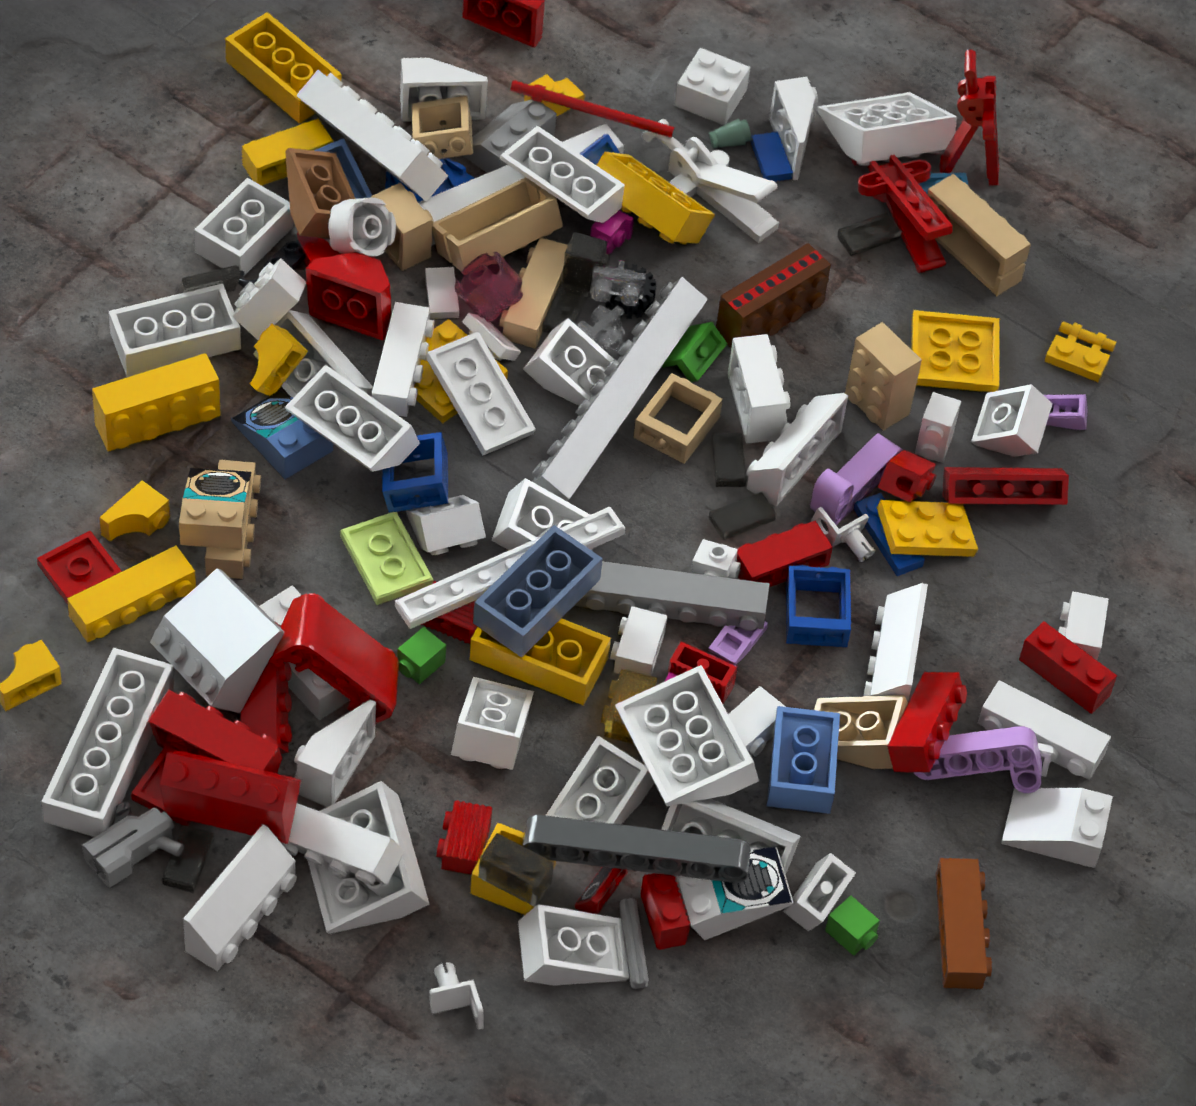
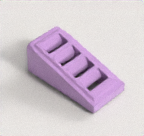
[1044,395,1087,430]

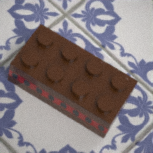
[716,243,831,348]

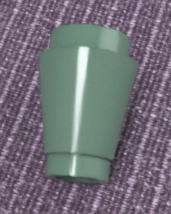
[709,118,752,148]

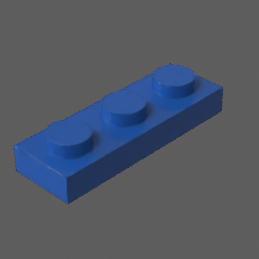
[854,493,925,576]

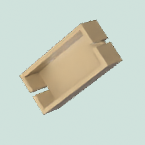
[927,174,1031,296]
[432,177,563,275]

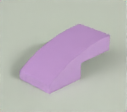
[708,621,768,665]

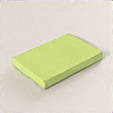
[340,512,433,605]

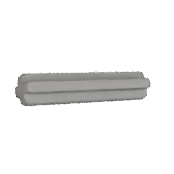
[619,898,649,989]

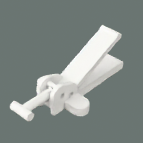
[642,119,779,243]

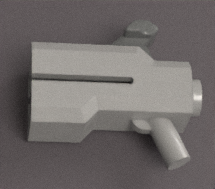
[82,802,184,888]

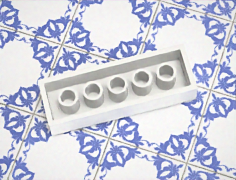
[296,70,448,202]
[42,648,174,837]

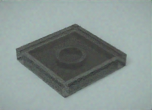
[176,265,241,295]

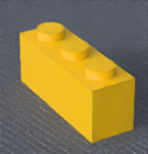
[242,118,334,186]

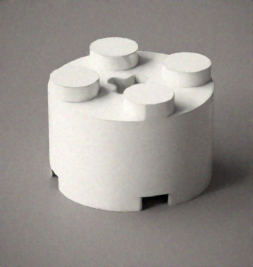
[328,198,396,257]

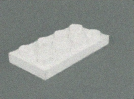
[425,331,536,456]

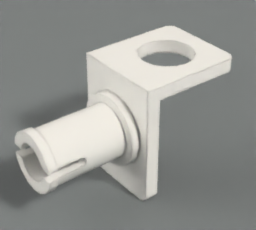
[811,507,875,562]
[430,962,483,1030]

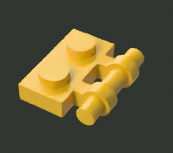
[1044,321,1117,382]

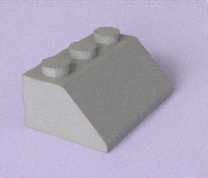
[463,100,557,173]

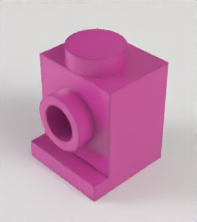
[590,210,634,255]

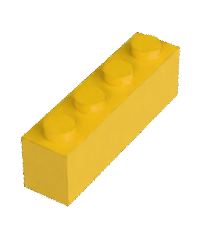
[67,545,196,643]

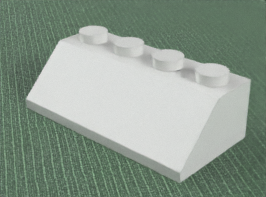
[500,126,625,223]
[253,310,373,398]
[285,365,420,472]
[746,393,848,506]
[863,583,928,702]
[661,799,801,874]
[183,825,297,972]

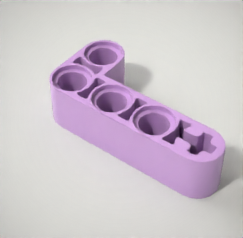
[810,433,903,525]
[914,726,1042,793]

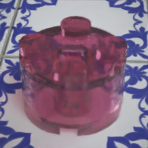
[455,252,523,322]

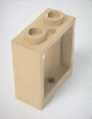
[412,96,473,159]
[633,373,723,464]

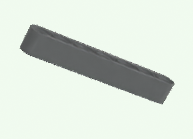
[522,815,751,883]

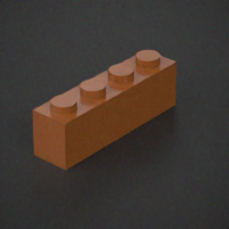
[936,858,992,989]

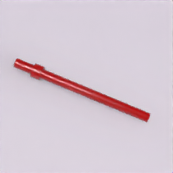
[510,80,675,138]

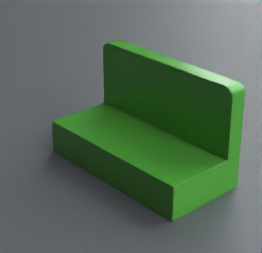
[662,322,727,382]

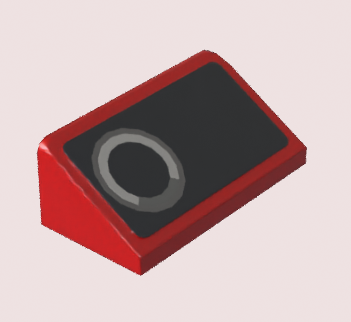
[574,867,628,914]

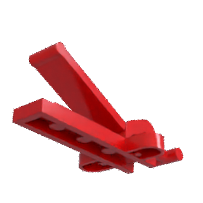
[939,50,999,186]
[851,155,953,273]

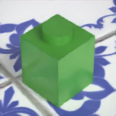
[397,627,446,684]
[825,896,880,956]

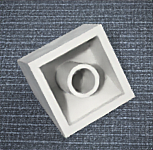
[971,385,1053,457]
[406,495,486,555]

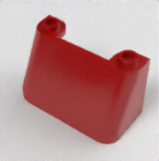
[269,593,399,724]

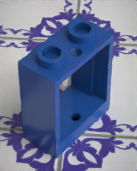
[382,432,448,513]
[786,565,851,647]

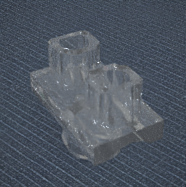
[591,260,646,307]
[577,305,625,351]

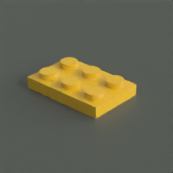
[877,500,978,557]

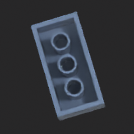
[473,525,603,658]

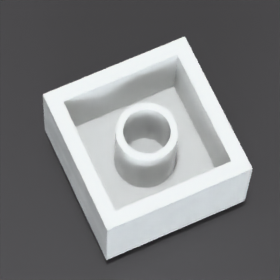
[675,48,750,125]
[232,258,306,340]

